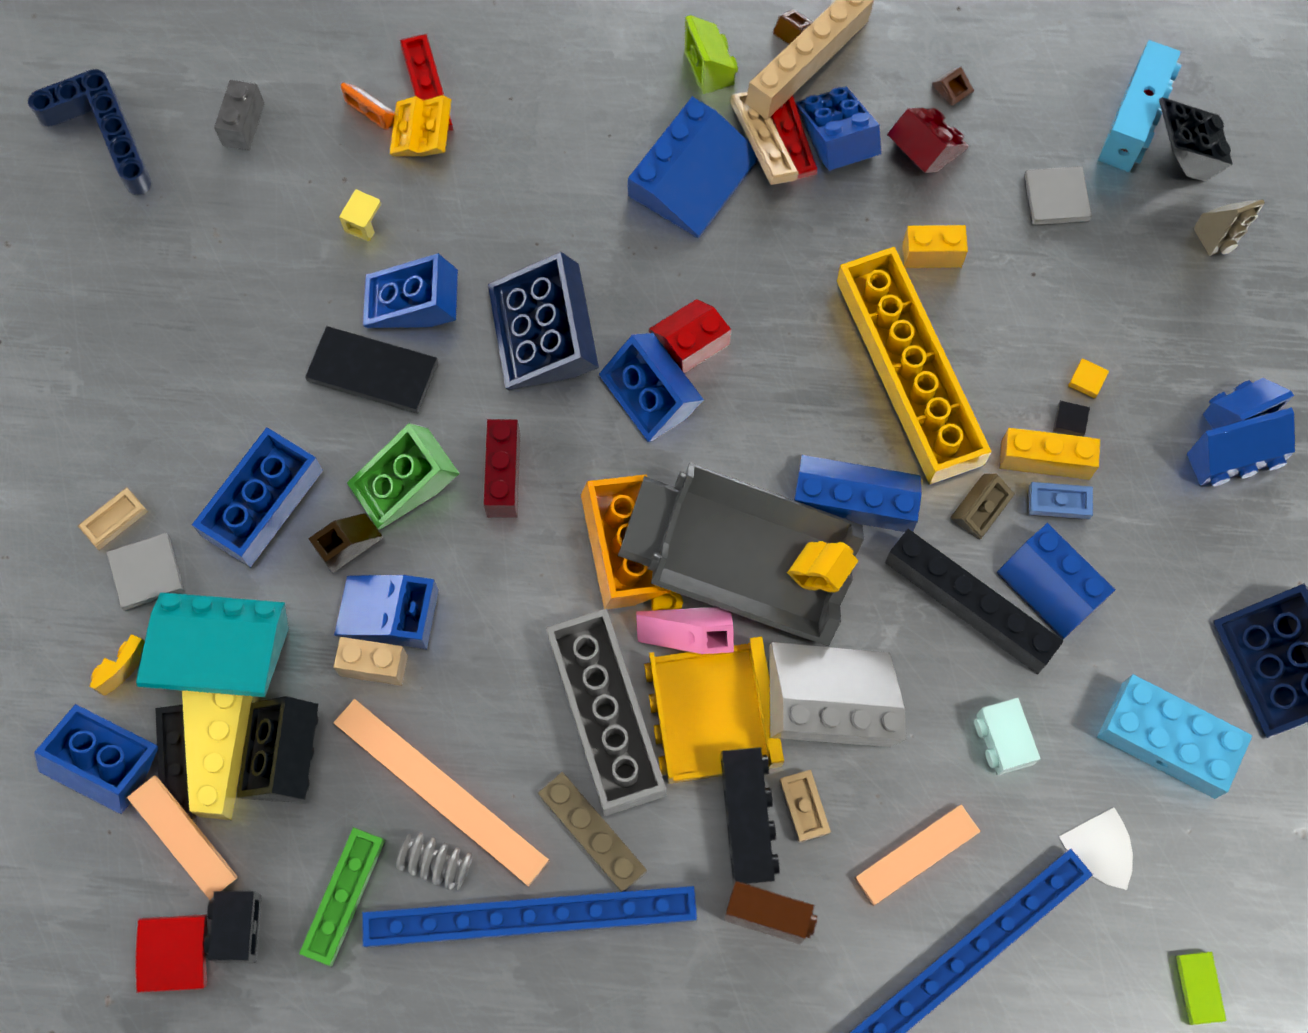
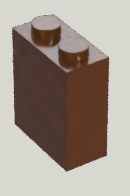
[724,881,818,944]

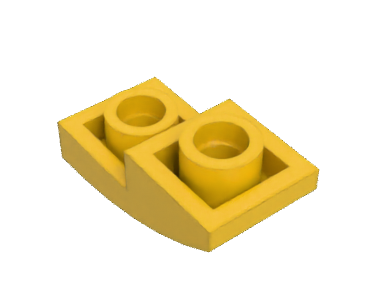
[89,634,145,696]

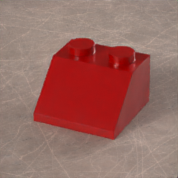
[649,299,732,374]

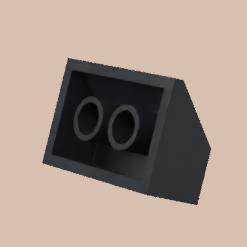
[237,696,319,802]

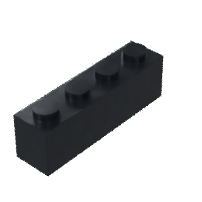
[720,747,780,885]

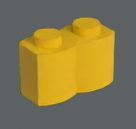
[787,541,859,592]

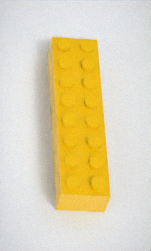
[837,246,992,485]

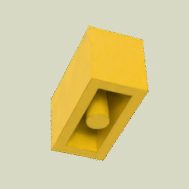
[903,225,968,268]

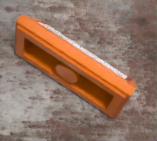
[340,82,395,130]

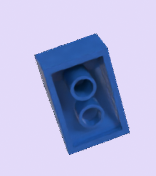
[363,253,458,328]

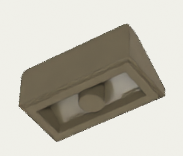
[951,474,1015,539]

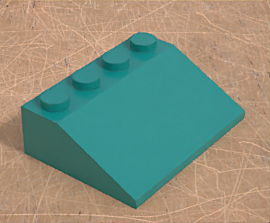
[136,592,289,697]

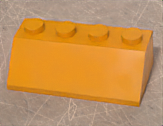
[581,474,671,609]

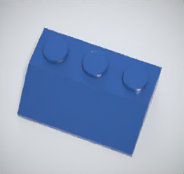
[598,333,704,442]
[1187,407,1295,486]
[997,523,1115,640]
[34,704,158,815]

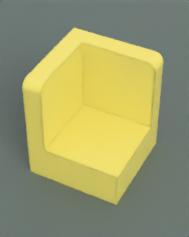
[339,189,381,242]

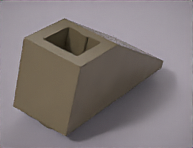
[1193,199,1265,256]

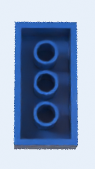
[192,427,323,568]

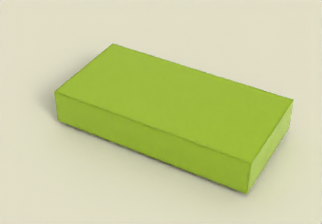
[1176,952,1227,1025]

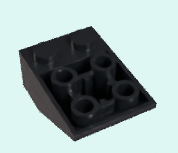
[1159,97,1233,182]

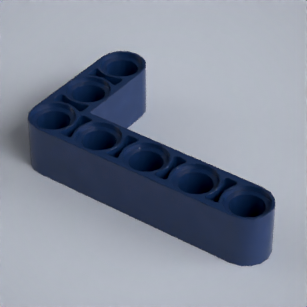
[28,69,152,195]

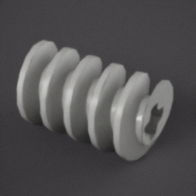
[396,832,472,891]

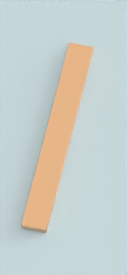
[333,698,550,887]

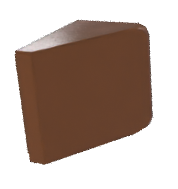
[773,9,812,44]
[932,66,974,106]

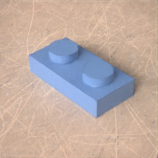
[1029,482,1093,519]

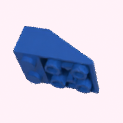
[795,86,882,171]
[334,575,439,649]

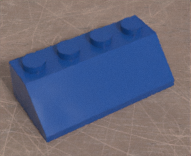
[794,455,922,532]

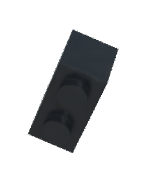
[204,891,262,963]

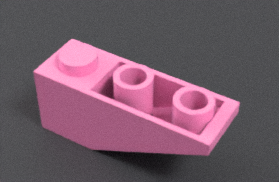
[636,607,734,654]

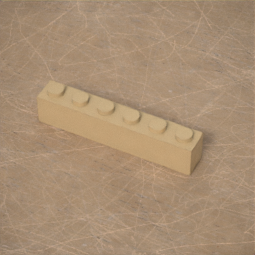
[745,0,874,119]

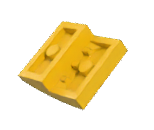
[390,95,452,157]

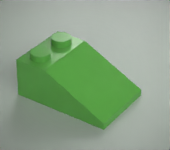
[347,423,460,529]

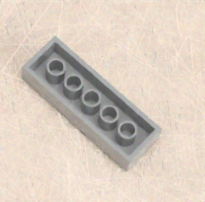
[546,608,667,816]

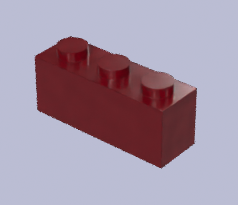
[484,419,520,518]

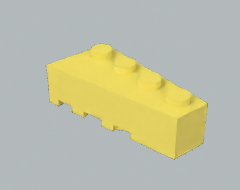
[182,691,253,820]

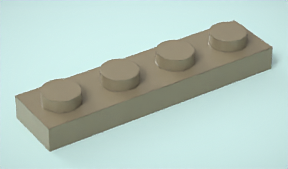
[538,772,647,892]

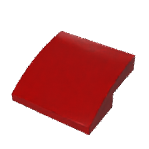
[136,915,208,992]

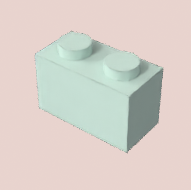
[974,698,1041,776]

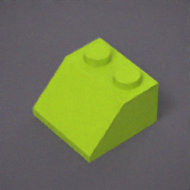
[684,15,738,94]

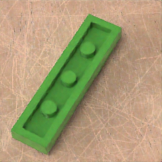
[299,827,385,967]

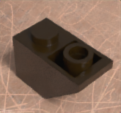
[308,513,383,573]

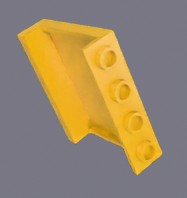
[644,636,784,784]

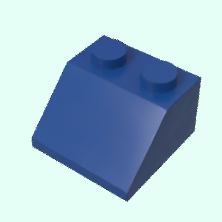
[1203,378,1294,429]

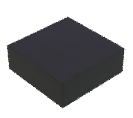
[1053,401,1090,437]

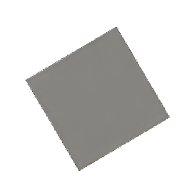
[1024,166,1092,225]
[107,532,184,611]

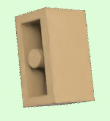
[333,637,408,686]

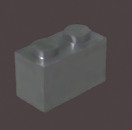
[214,80,265,151]

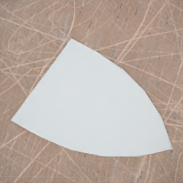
[1059,807,1133,890]

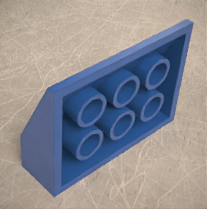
[628,97,758,239]

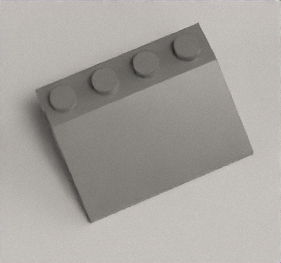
[769,642,906,747]

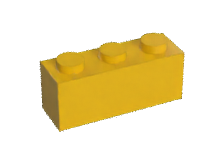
[999,427,1100,480]

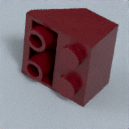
[887,107,969,173]

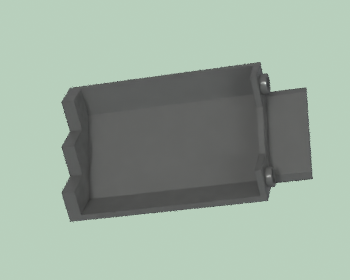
[618,463,864,647]

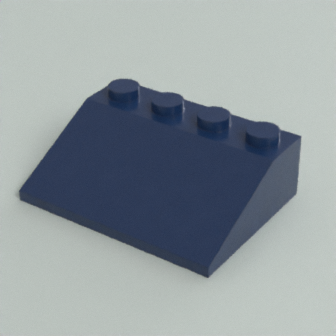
[488,252,599,390]
[1213,584,1308,738]

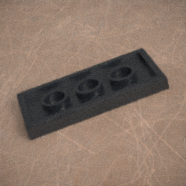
[305,326,438,414]

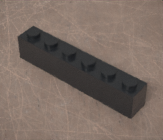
[885,529,1064,674]

